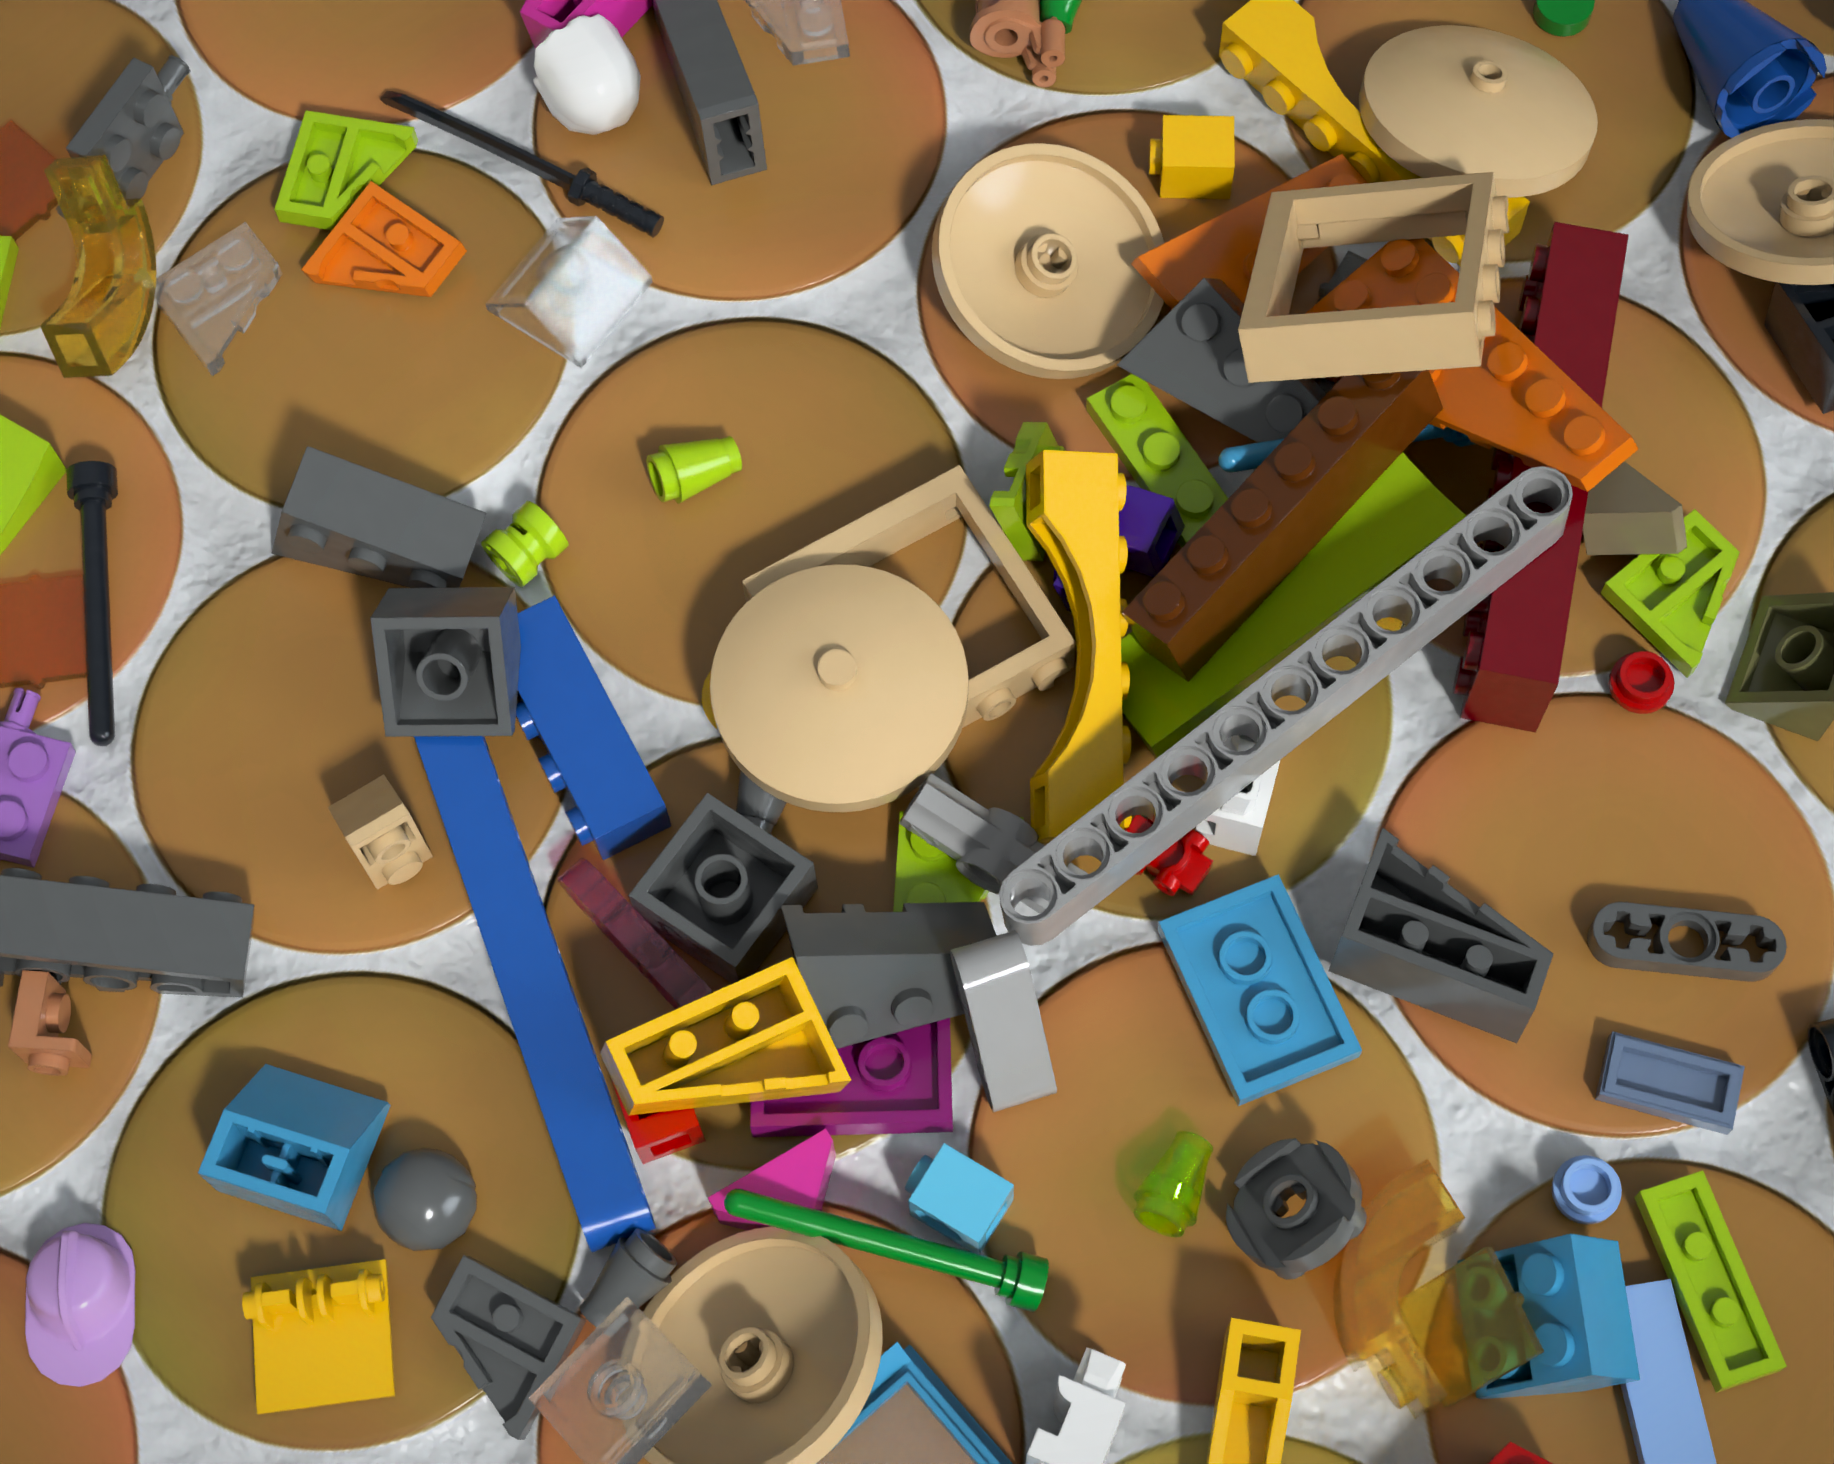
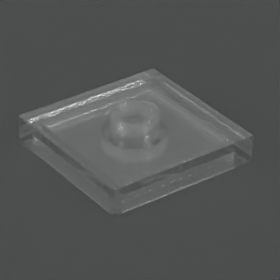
[529,1297,712,1464]

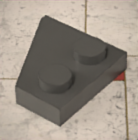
[431,1255,587,1440]

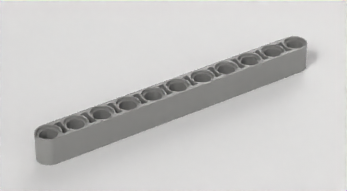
[999,466,1573,946]

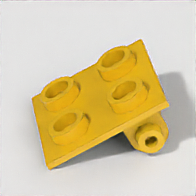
[242,1259,395,1415]

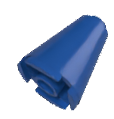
[1673,0,1827,138]

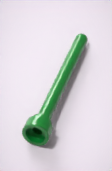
[724,1189,1049,1312]

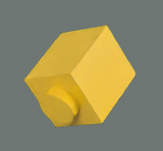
[1148,115,1235,199]

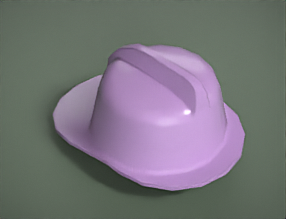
[25,1223,136,1387]

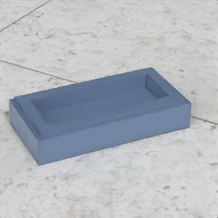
[1595,1031,1745,1135]

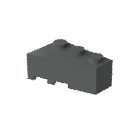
[1117,278,1327,443]
[271,446,487,588]
[1328,828,1554,1043]

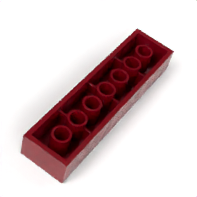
[1453,221,1629,733]

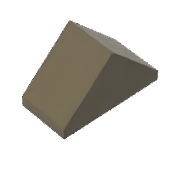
[1583,461,1687,555]

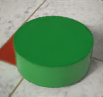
[1533,0,1595,37]

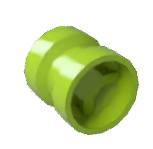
[481,500,569,588]

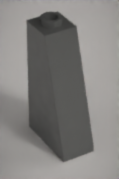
[652,0,767,185]

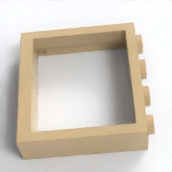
[1238,172,1509,383]
[742,465,1076,728]

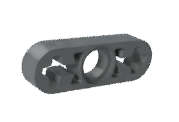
[1587,902,1787,982]

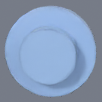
[1552,1155,1622,1224]

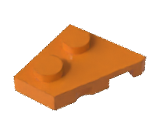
[301,181,467,297]

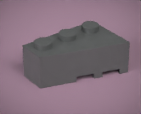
[781,902,997,1049]

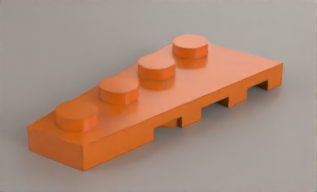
[1131,154,1368,309]

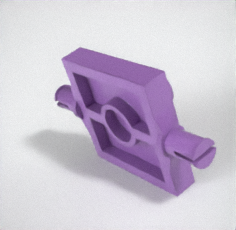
[0,688,76,867]

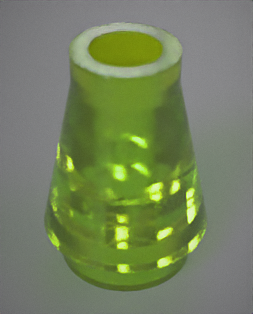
[1133,1131,1213,1237]

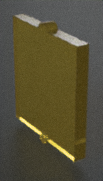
[1394,1247,1544,1407]

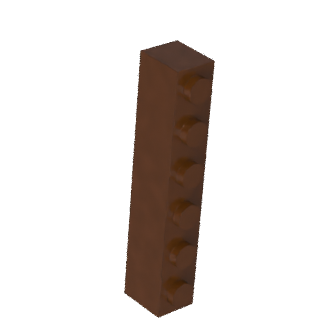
[1122,370,1443,682]

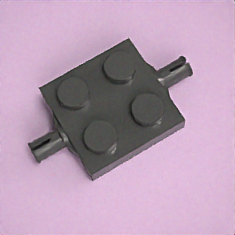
[56,55,191,224]

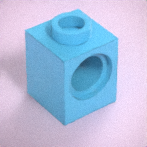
[905,1143,1014,1254]

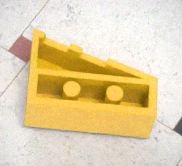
[600,957,851,1115]

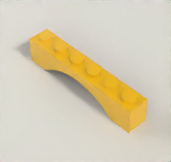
[1219,0,1530,266]
[1026,450,1132,843]
[1206,1318,1301,1464]

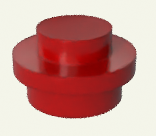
[1609,651,1675,714]

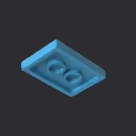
[1157,874,1362,1106]

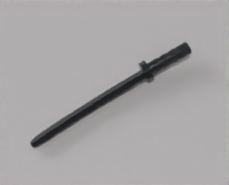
[381,91,664,238]

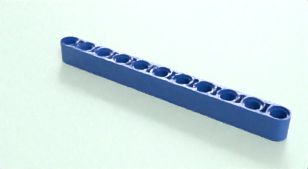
[414,736,656,1253]

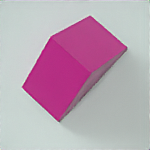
[708,1129,836,1230]

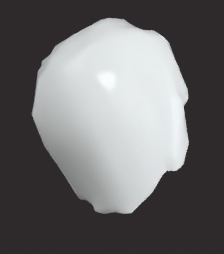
[533,14,641,135]

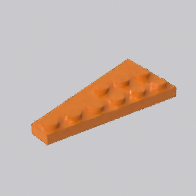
[1305,238,1638,492]

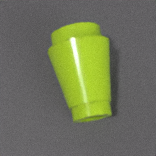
[646,436,742,504]

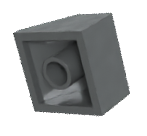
[370,587,521,737]

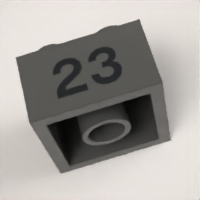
[628,793,818,984]

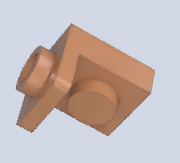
[8,970,92,1076]

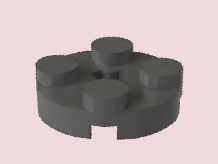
[1226,1138,1367,1280]

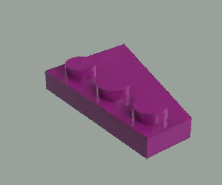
[750,1018,953,1137]

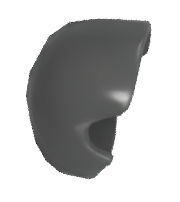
[373,1148,477,1251]

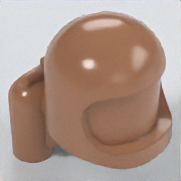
[970,0,1065,88]

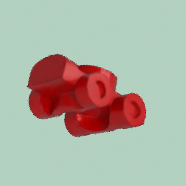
[1125,815,1213,896]

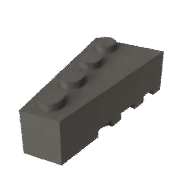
[0,868,254,998]

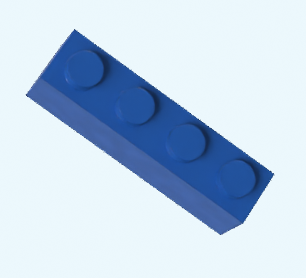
[516,595,672,860]

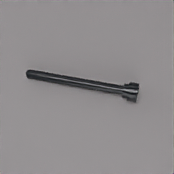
[66,461,118,747]

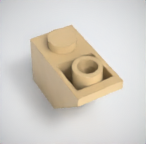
[327,774,433,890]

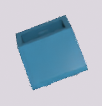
[198,1064,391,1231]
[1457,1233,1640,1399]

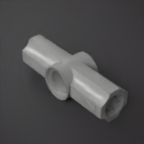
[899,773,1088,914]

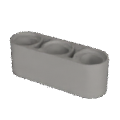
[950,930,1057,1113]

